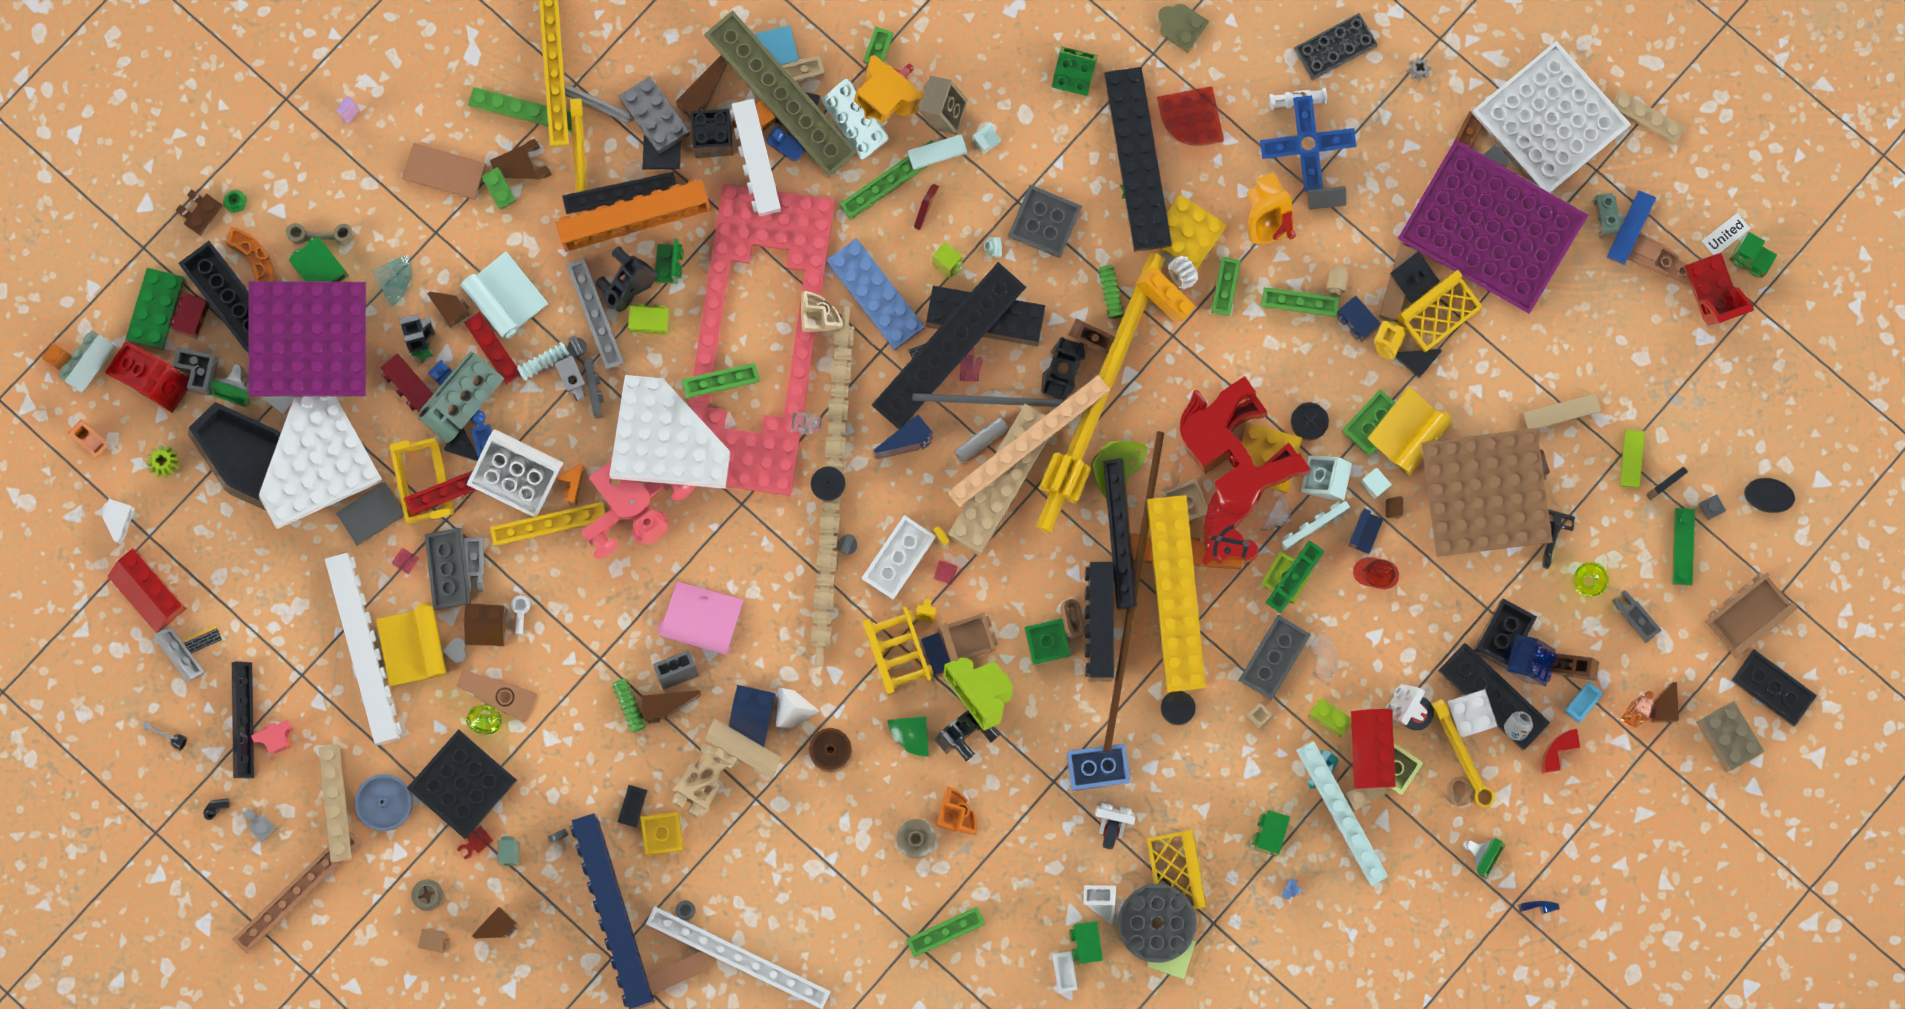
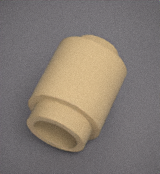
[1327,266,1348,295]

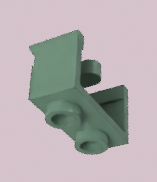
[1592,193,1621,237]

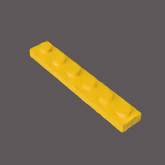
[490,501,606,547]

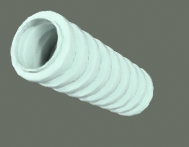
[517,342,570,381]

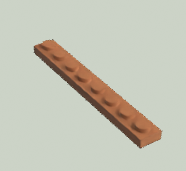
[232,830,361,953]

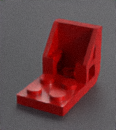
[1685,253,1754,326]
[105,341,189,413]

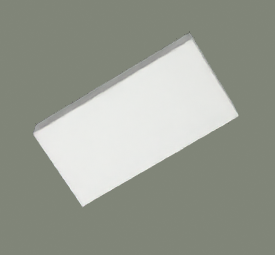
[1052,951,1078,993]

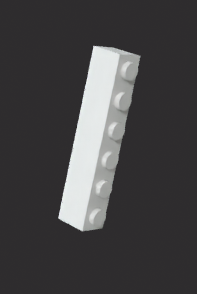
[729,99,781,217]

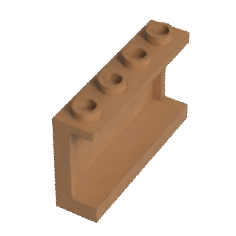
[1705,573,1798,657]

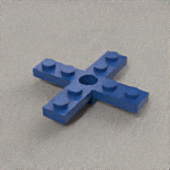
[1260,95,1357,192]

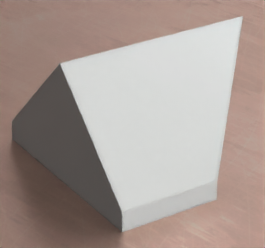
[776,688,820,729]
[1083,885,1116,926]

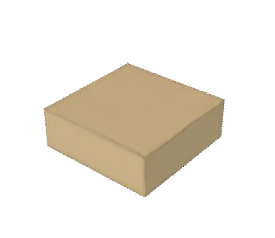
[1246,702,1274,729]

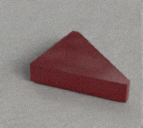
[914,184,939,230]

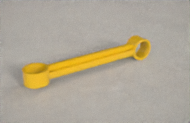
[570,99,588,211]
[1432,699,1495,807]

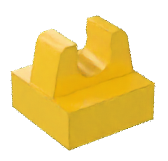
[915,599,936,623]

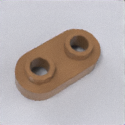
[1060,599,1085,638]

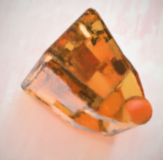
[1620,691,1654,728]

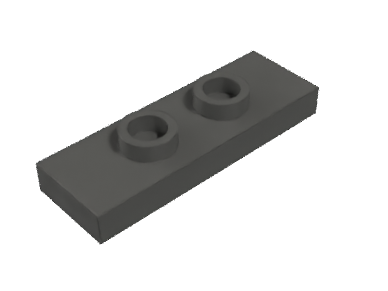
[584,359,604,419]

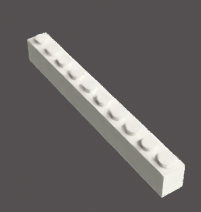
[325,553,402,746]

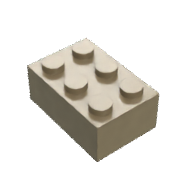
[919,75,968,135]
[1696,701,1764,772]

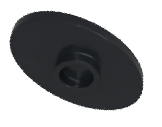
[1744,478,1795,513]

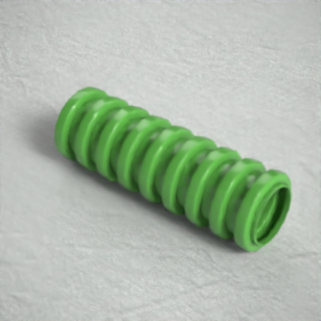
[1098,265,1124,319]
[611,679,646,733]

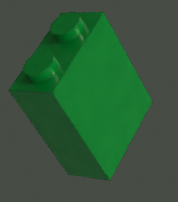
[288,236,349,282]

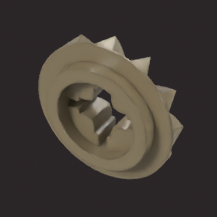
[411,879,443,911]

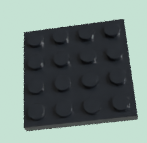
[407,729,517,839]

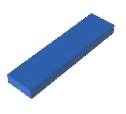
[1607,191,1656,265]

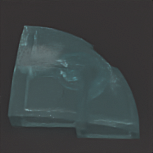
[372,256,412,306]

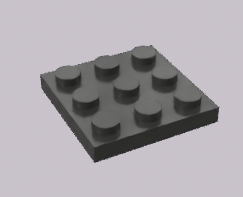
[1008,185,1082,258]

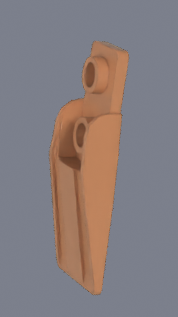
[1628,233,1689,284]
[457,670,537,722]

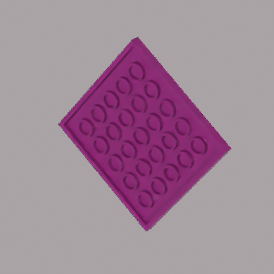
[248,281,366,397]

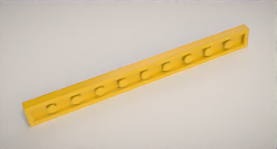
[539,0,569,148]

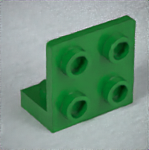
[1052,46,1098,96]
[655,238,684,284]

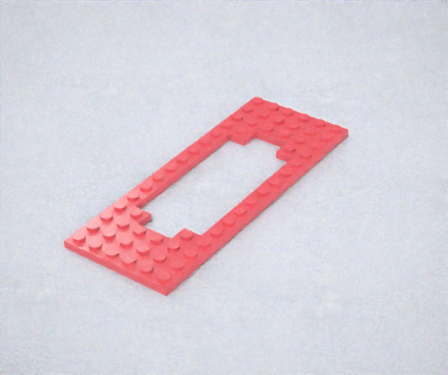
[688,184,835,496]

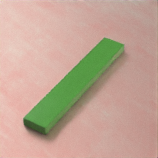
[839,140,933,220]

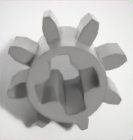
[1407,57,1431,82]

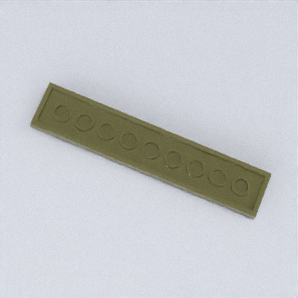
[704,10,857,177]

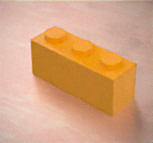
[1135,268,1195,322]

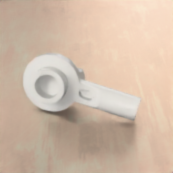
[511,595,531,634]

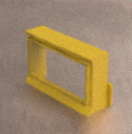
[389,438,455,525]

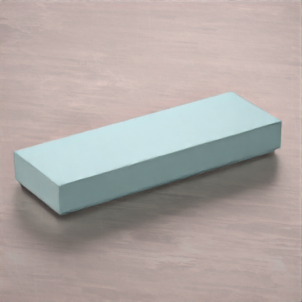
[907,134,967,170]

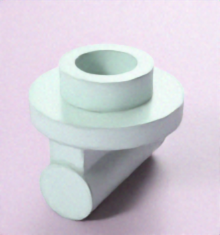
[984,237,1002,258]

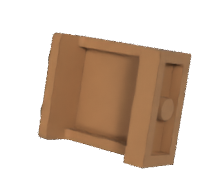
[939,612,998,662]

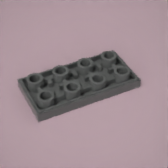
[1294,13,1378,81]

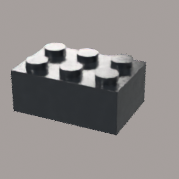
[1473,598,1537,670]

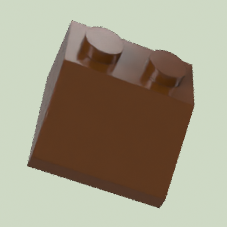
[464,604,507,647]

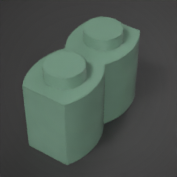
[497,836,520,866]

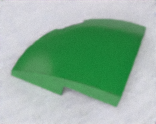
[888,717,929,757]

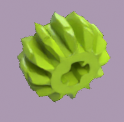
[146,445,180,478]

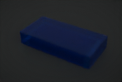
[920,633,950,676]

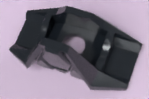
[1041,337,1086,400]

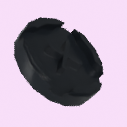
[1290,402,1329,441]

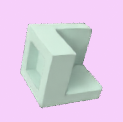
[972,123,1001,155]
[1360,468,1392,500]

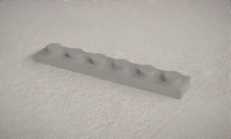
[566,258,624,371]

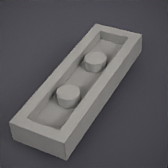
[154,627,204,683]

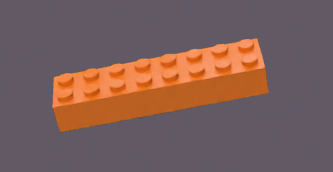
[555,179,711,252]

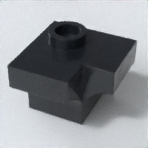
[399,314,435,353]

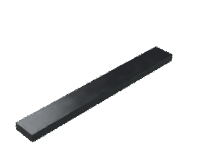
[1103,458,1137,610]

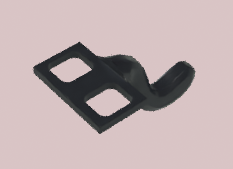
[1542,509,1575,569]

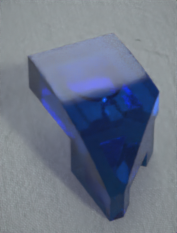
[1518,901,1560,914]

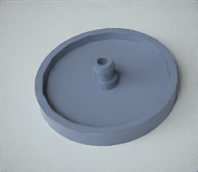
[355,774,413,831]

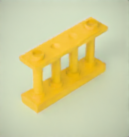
[863,606,934,696]

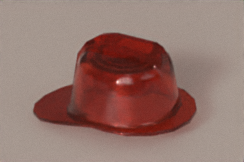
[1353,557,1399,590]

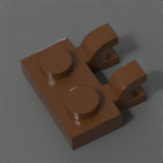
[176,189,223,236]

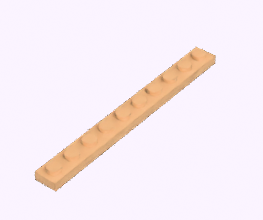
[947,375,1110,508]

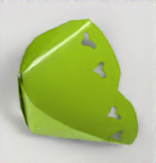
[1091,441,1147,499]

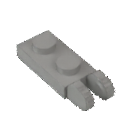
[464,537,484,592]

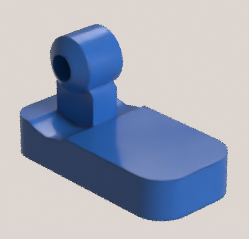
[766,127,805,161]

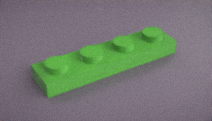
[1261,287,1339,317]
[681,363,760,399]
[906,907,985,957]

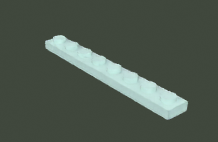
[1296,741,1388,886]

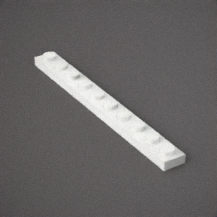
[646,906,831,1009]

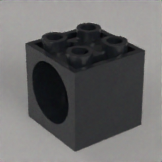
[691,109,733,158]

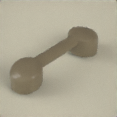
[286,223,354,245]

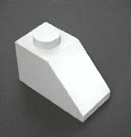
[102,499,135,545]

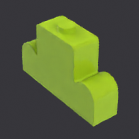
[943,657,1014,731]

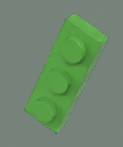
[1211,257,1241,317]

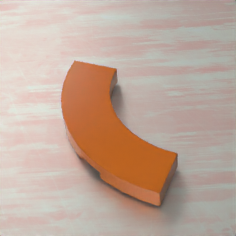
[226,226,275,282]

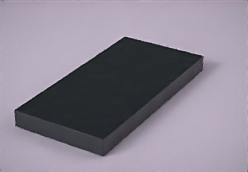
[1731,649,1817,727]

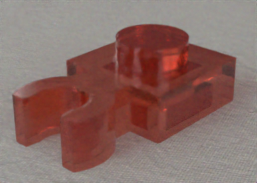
[457,826,494,859]

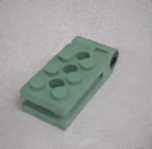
[418,351,504,443]

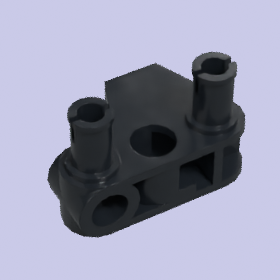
[595,247,658,312]
[934,710,1000,762]

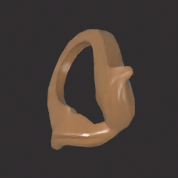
[1443,778,1473,806]

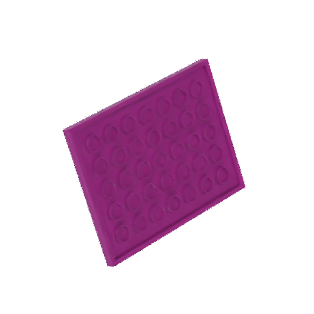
[1397,139,1589,314]

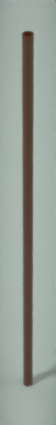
[1103,431,1164,752]

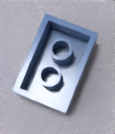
[1066,744,1130,792]

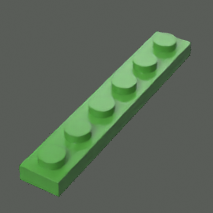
[468,87,572,133]

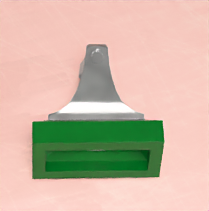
[210,364,250,408]
[1463,838,1505,879]

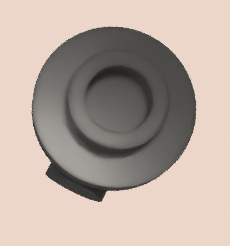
[567,336,587,357]
[838,534,857,555]

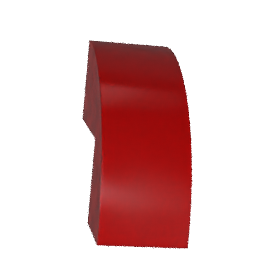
[1542,729,1580,774]

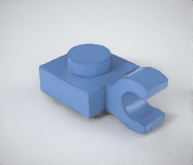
[1281,878,1302,900]

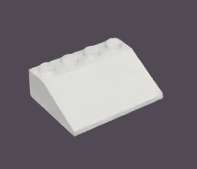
[467,429,563,517]

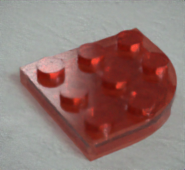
[1157,86,1224,146]

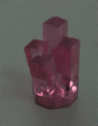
[960,347,983,382]

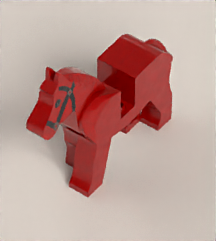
[1180,376,1311,565]

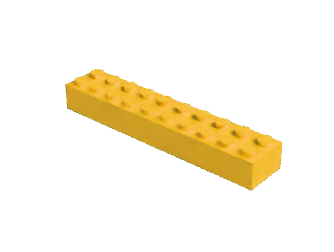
[1147,495,1206,692]

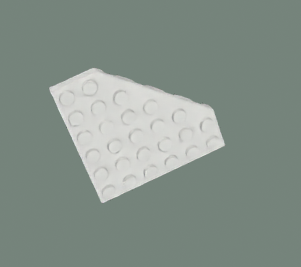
[610,375,730,489]
[259,397,382,529]

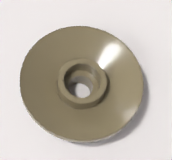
[896,819,935,858]

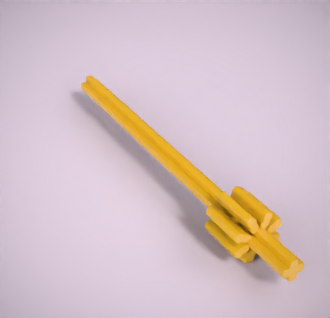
[1035,252,1165,534]

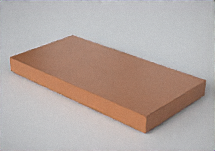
[402,143,486,200]

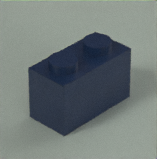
[1337,295,1381,342]

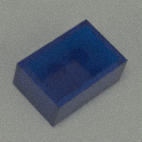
[1506,634,1556,687]

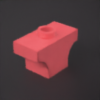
[251,720,293,755]

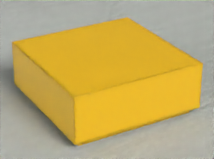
[933,526,949,548]

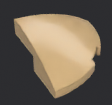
[801,291,843,332]

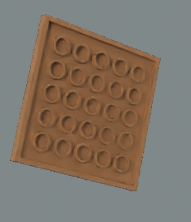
[1421,428,1553,557]

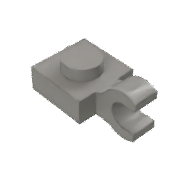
[242,808,277,842]

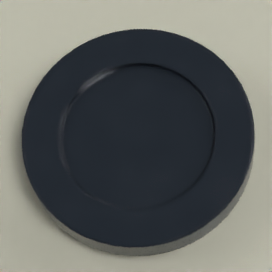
[811,466,846,501]
[1161,691,1196,726]

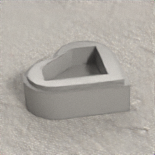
[443,638,466,663]

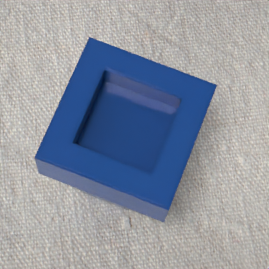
[428,360,453,386]

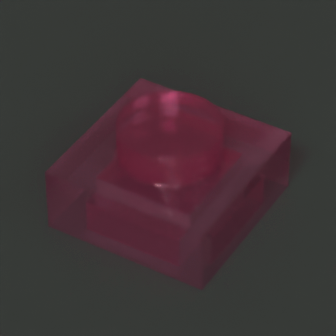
[391,548,419,575]
[934,560,958,585]

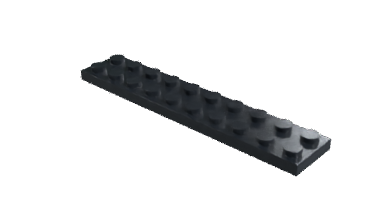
[1104,67,1172,252]
[872,262,1027,429]

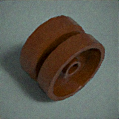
[809,728,852,773]

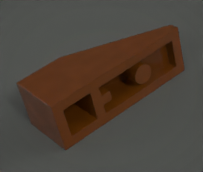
[1534,651,1599,681]
[642,690,701,724]

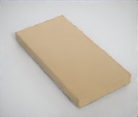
[705,718,781,778]

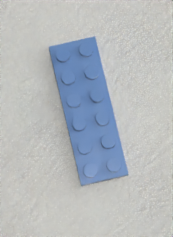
[826,238,925,351]

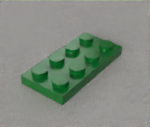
[125,268,185,350]

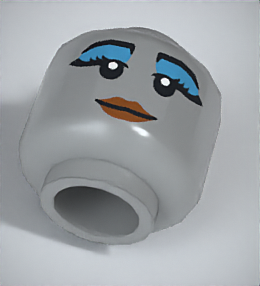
[1504,712,1533,740]

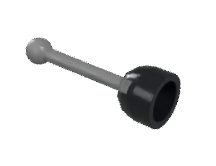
[142,722,187,751]

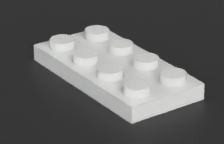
[861,515,936,600]

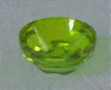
[1573,562,1609,597]
[466,704,502,734]

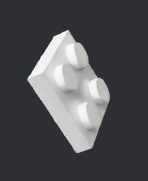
[1448,689,1498,738]

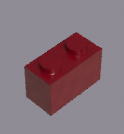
[171,293,210,339]

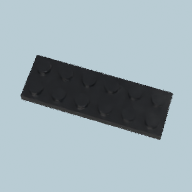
[1438,643,1550,751]

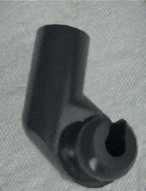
[203,798,230,820]

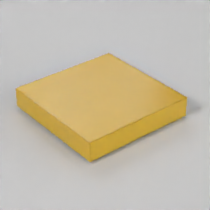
[640,812,684,856]

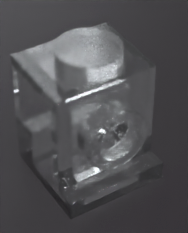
[791,412,822,435]

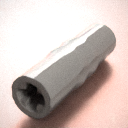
[954,417,1009,464]

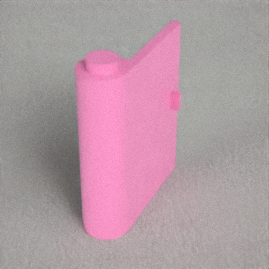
[657,582,744,655]

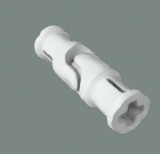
[1269,88,1327,111]

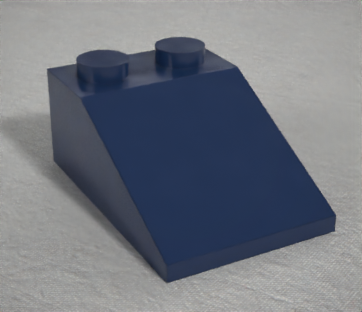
[873,415,933,459]
[729,685,776,747]

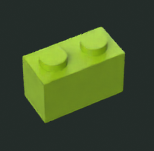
[932,242,963,279]
[628,304,669,335]
[1308,698,1351,737]

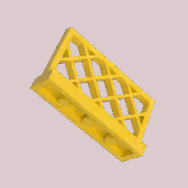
[1396,270,1483,352]
[1147,830,1207,910]

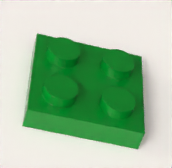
[1024,619,1071,665]

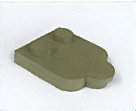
[1158,4,1209,53]

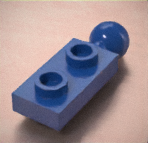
[470,410,492,458]

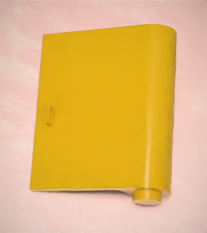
[1367,386,1452,476]
[376,603,447,687]

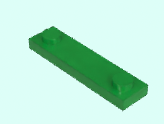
[1672,508,1695,586]
[1265,540,1325,614]

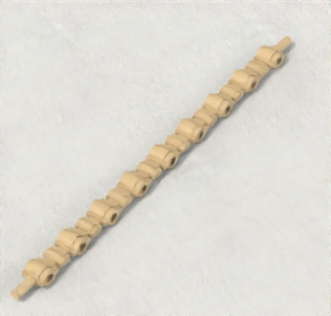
[811,307,854,666]

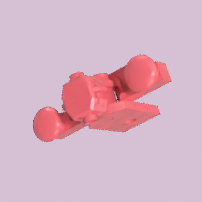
[581,460,695,559]

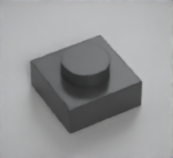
[1699,494,1726,520]

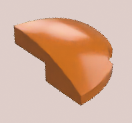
[935,786,977,835]

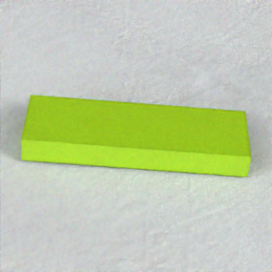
[1619,429,1645,488]

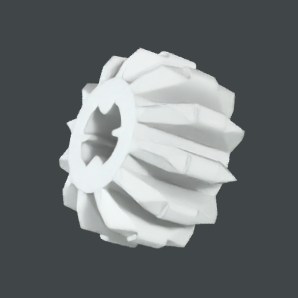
[1168,256,1198,290]

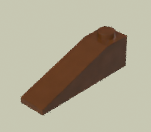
[676,55,728,119]

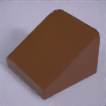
[1386,496,1403,518]

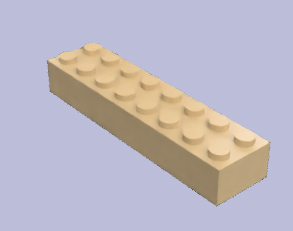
[948,404,1051,557]

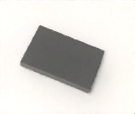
[336,482,404,546]

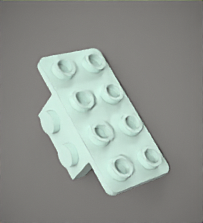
[822,79,888,159]

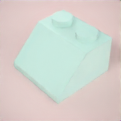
[1301,455,1352,500]

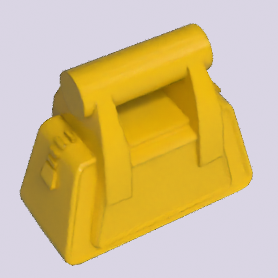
[1374,320,1407,360]

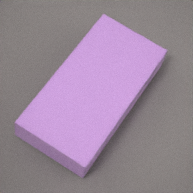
[337,96,359,125]

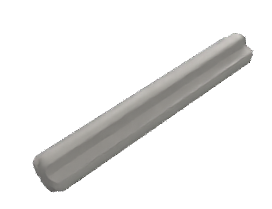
[565,85,632,123]

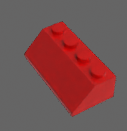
[107,548,187,633]
[1351,708,1396,789]

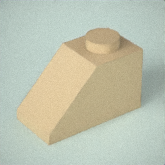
[1344,788,1386,812]

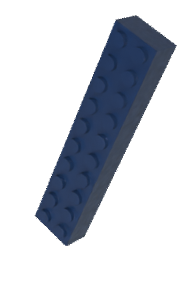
[570,813,655,1009]

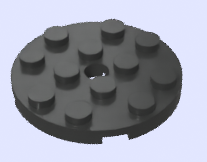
[1118,884,1197,963]

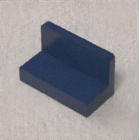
[1348,508,1383,554]

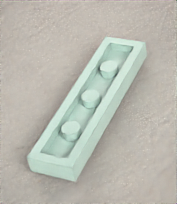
[1280,501,1350,551]

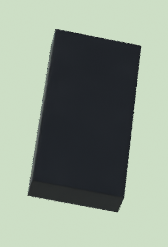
[617,785,648,828]

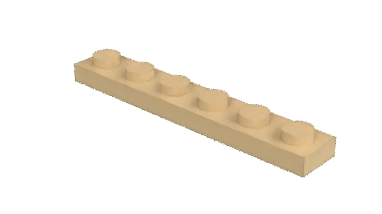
[319,744,352,863]

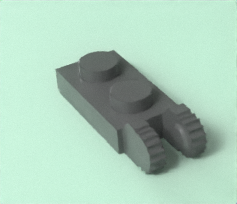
[1612,590,1661,643]

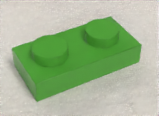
[863,27,894,64]
[481,167,517,210]

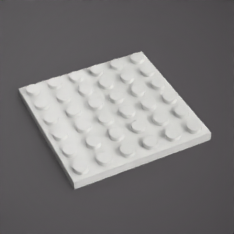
[1471,41,1631,193]

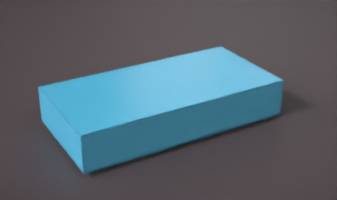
[1564,681,1604,723]

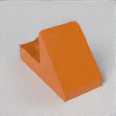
[42,343,71,371]
[68,419,109,458]
[556,464,584,505]

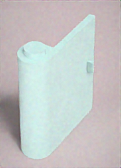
[460,251,549,339]

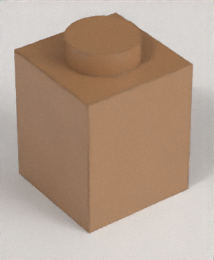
[418,929,450,953]

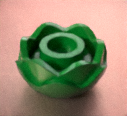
[223,189,247,213]

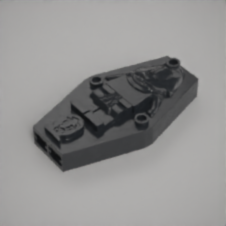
[188,402,300,523]

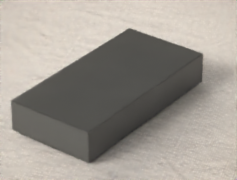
[1308,186,1346,210]

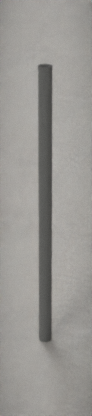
[912,393,1065,407]

